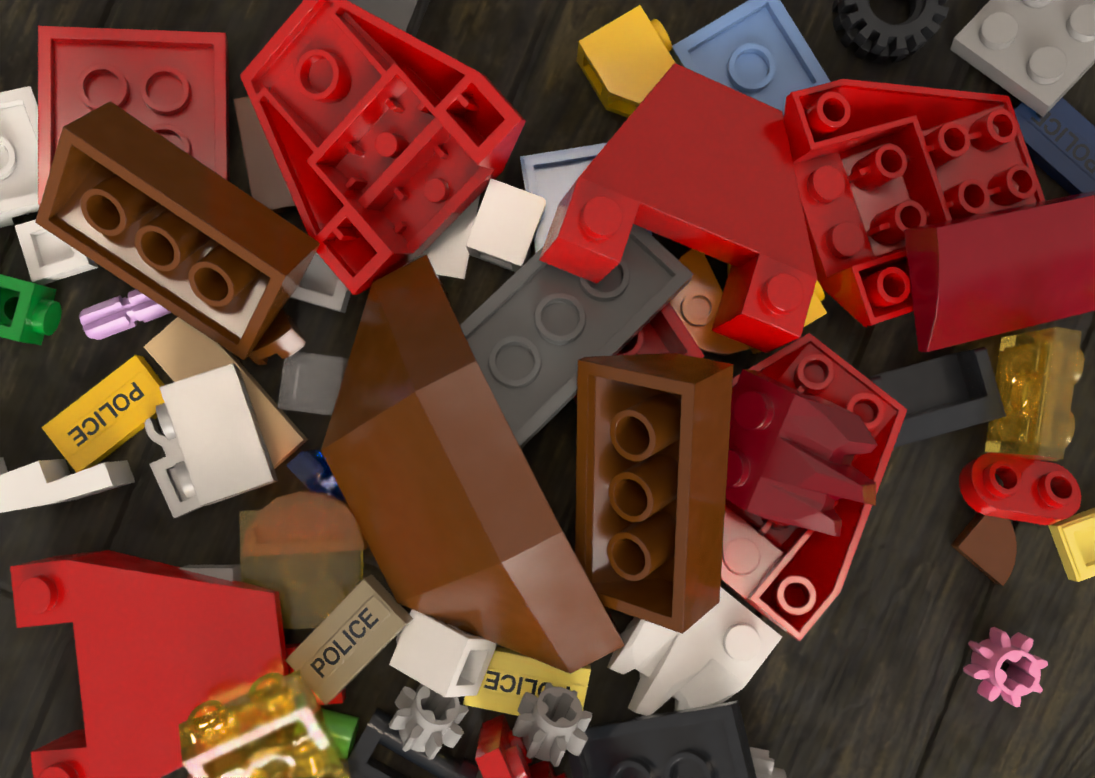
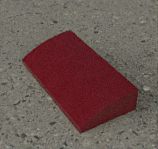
[904,190,1095,352]

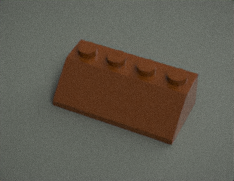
[35,101,320,360]
[575,353,734,634]

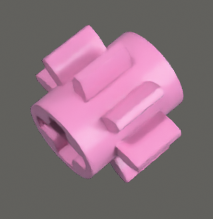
[963,627,1048,707]

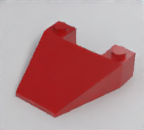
[539,63,817,353]
[10,550,293,778]

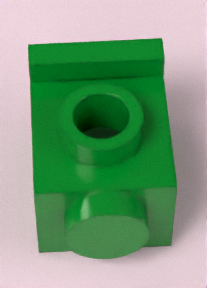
[0,274,62,345]

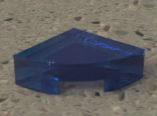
[286,450,345,507]

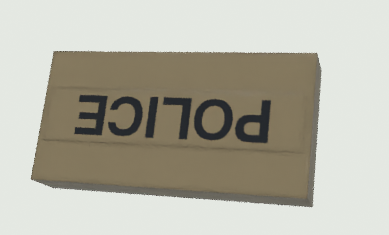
[285,574,413,705]

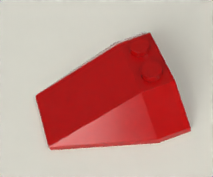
[240,0,526,295]

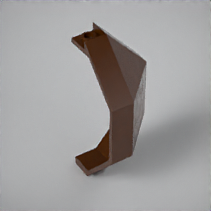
[321,254,625,674]

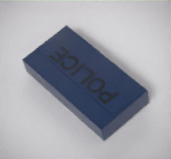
[1013,98,1095,195]

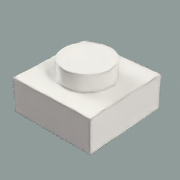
[15,219,98,285]

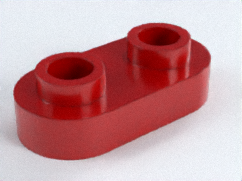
[959,452,1081,525]

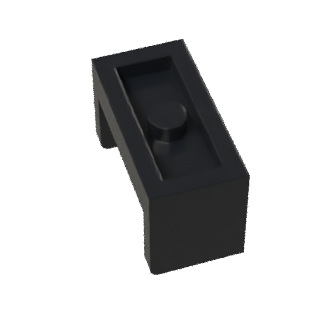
[867,347,1006,448]

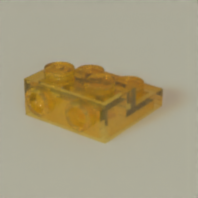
[985,327,1084,461]
[179,670,351,778]

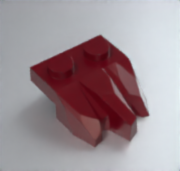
[726,369,877,537]

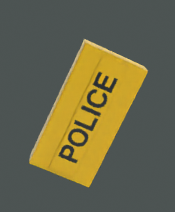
[41,355,165,473]

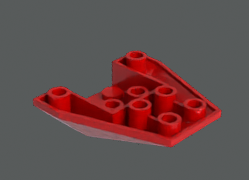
[784,79,1045,327]
[721,333,908,641]

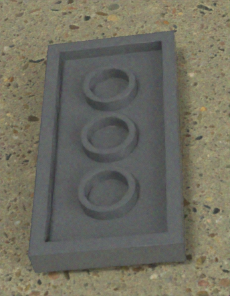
[460,224,694,449]

